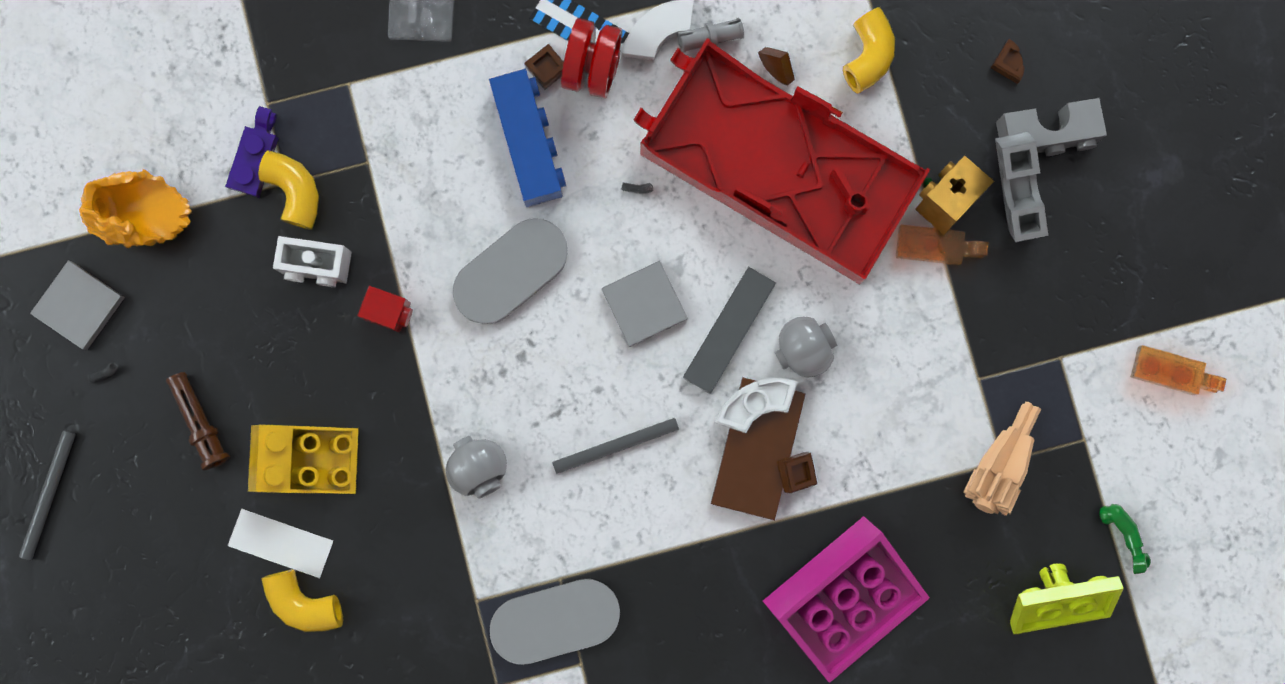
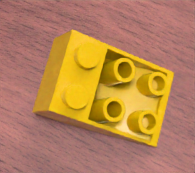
[248,425,358,494]

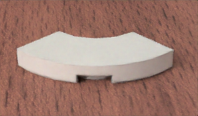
[623,0,694,60]
[714,378,798,433]

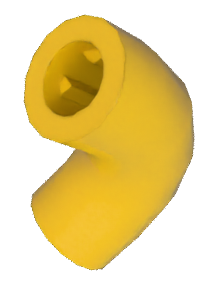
[843,7,895,94]
[258,150,319,230]
[261,569,343,632]

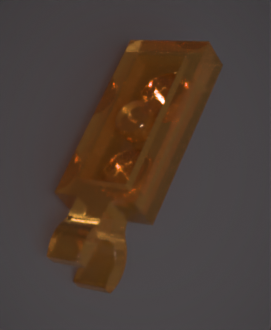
[896,224,989,265]
[1130,345,1227,395]

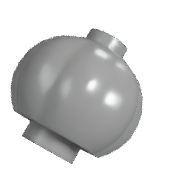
[775,316,838,377]
[446,436,507,499]

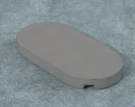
[453,218,568,324]
[490,579,620,665]

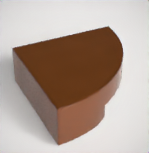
[991,39,1025,84]
[758,47,795,86]

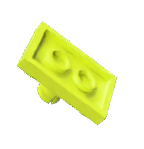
[1010,563,1124,634]

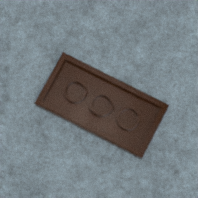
[711,377,806,521]

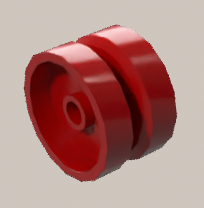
[561,18,622,99]

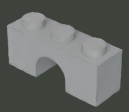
[996,98,1107,156]
[995,132,1048,242]

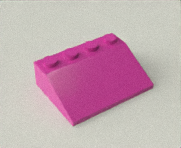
[763,516,930,683]

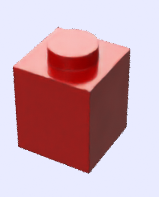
[357,286,413,333]

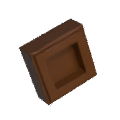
[524,44,564,90]
[778,452,817,493]

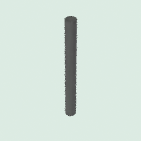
[552,418,679,474]
[19,430,76,560]

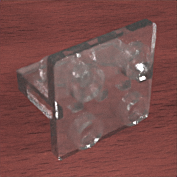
[388,0,454,41]

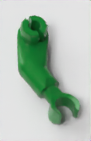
[1100,504,1151,574]

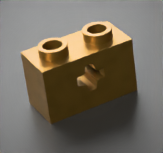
[915,156,994,235]

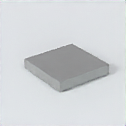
[30,260,125,350]
[601,260,688,347]

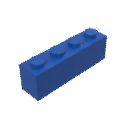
[489,68,566,207]

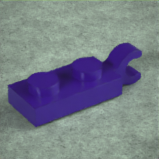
[225,106,279,198]

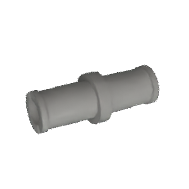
[678,18,744,53]

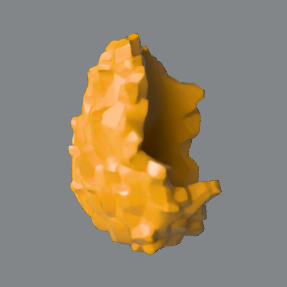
[79,169,192,248]

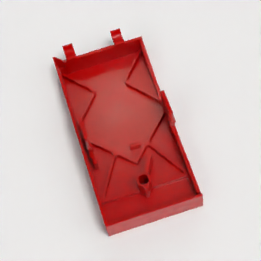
[633,38,930,285]

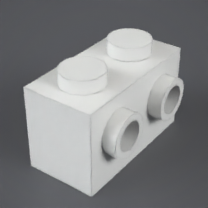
[273,236,352,287]

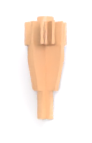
[963,402,1041,515]

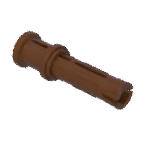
[166,372,231,471]

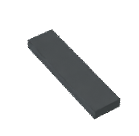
[683,266,776,394]

